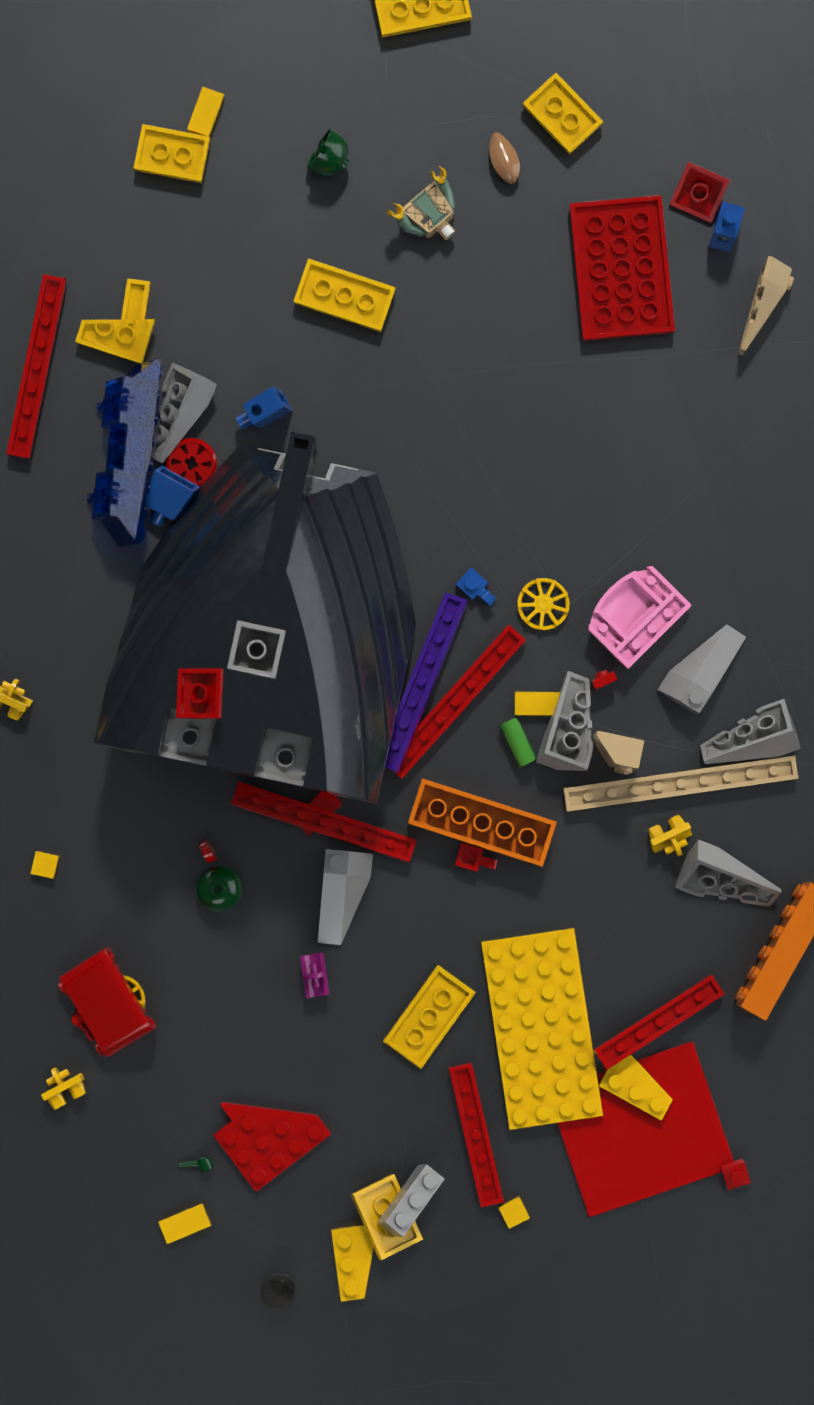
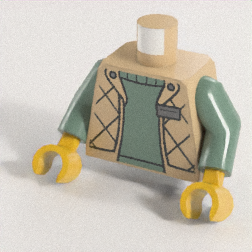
[387,166,456,240]

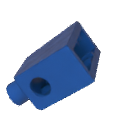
[708,202,745,253]
[235,386,292,430]
[145,466,200,526]

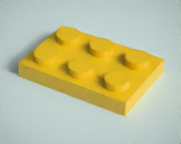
[522,73,603,155]
[133,124,211,184]
[350,1174,423,1260]

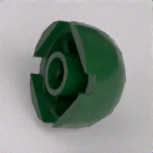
[307,129,350,177]
[196,866,243,913]

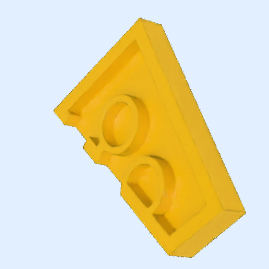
[75,319,156,364]
[599,1055,673,1121]
[331,1225,374,1302]

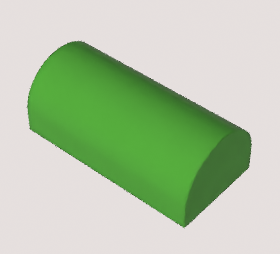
[500,718,537,767]

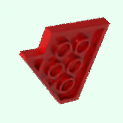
[214,1102,331,1192]

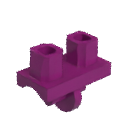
[300,952,330,998]

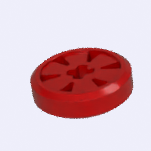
[166,438,218,488]

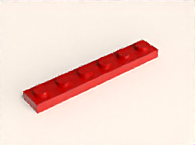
[593,974,724,1070]
[449,1062,504,1208]

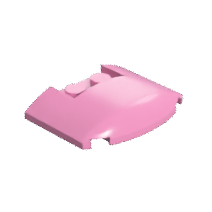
[588,566,692,670]

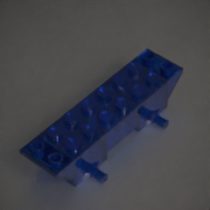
[86,359,162,548]

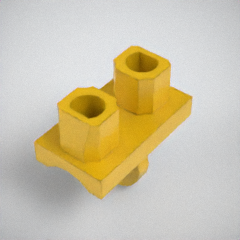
[0,679,33,721]
[648,815,692,857]
[41,1067,86,1110]

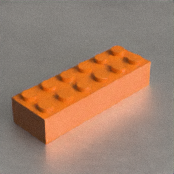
[408,778,557,867]
[734,882,814,1021]

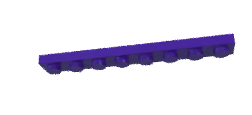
[384,592,468,773]

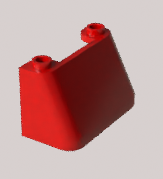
[58,947,157,1057]

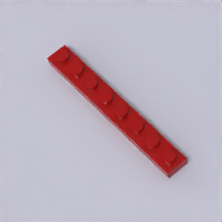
[6,274,67,459]
[393,624,526,779]
[231,782,417,863]

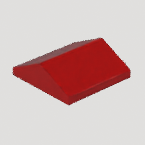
[669,161,730,223]
[176,668,223,719]

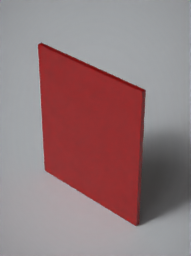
[558,1041,734,1217]

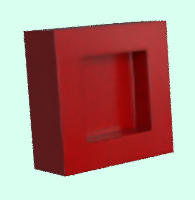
[591,670,617,691]
[720,1159,751,1190]

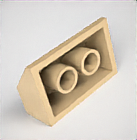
[592,731,644,775]

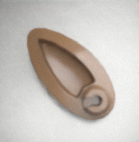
[490,132,520,184]

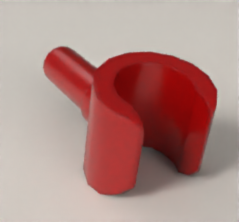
[72,1010,95,1042]

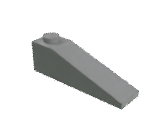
[148,363,217,463]
[657,624,746,715]
[536,671,593,771]
[700,699,801,764]
[675,839,781,907]
[318,849,373,945]

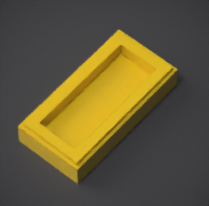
[187,86,225,137]
[121,278,151,320]
[514,692,561,716]
[158,1203,211,1244]

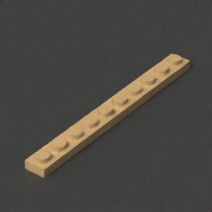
[563,756,799,812]

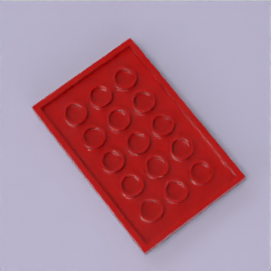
[569,195,675,341]

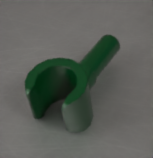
[179,1156,214,1172]

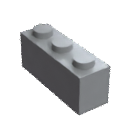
[377,1164,444,1237]

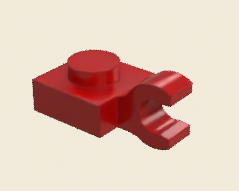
[455,843,498,872]

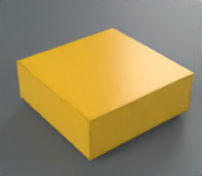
[31,851,60,879]
[498,1196,530,1229]

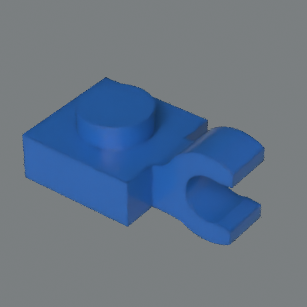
[456,567,496,607]

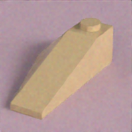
[738,256,794,355]

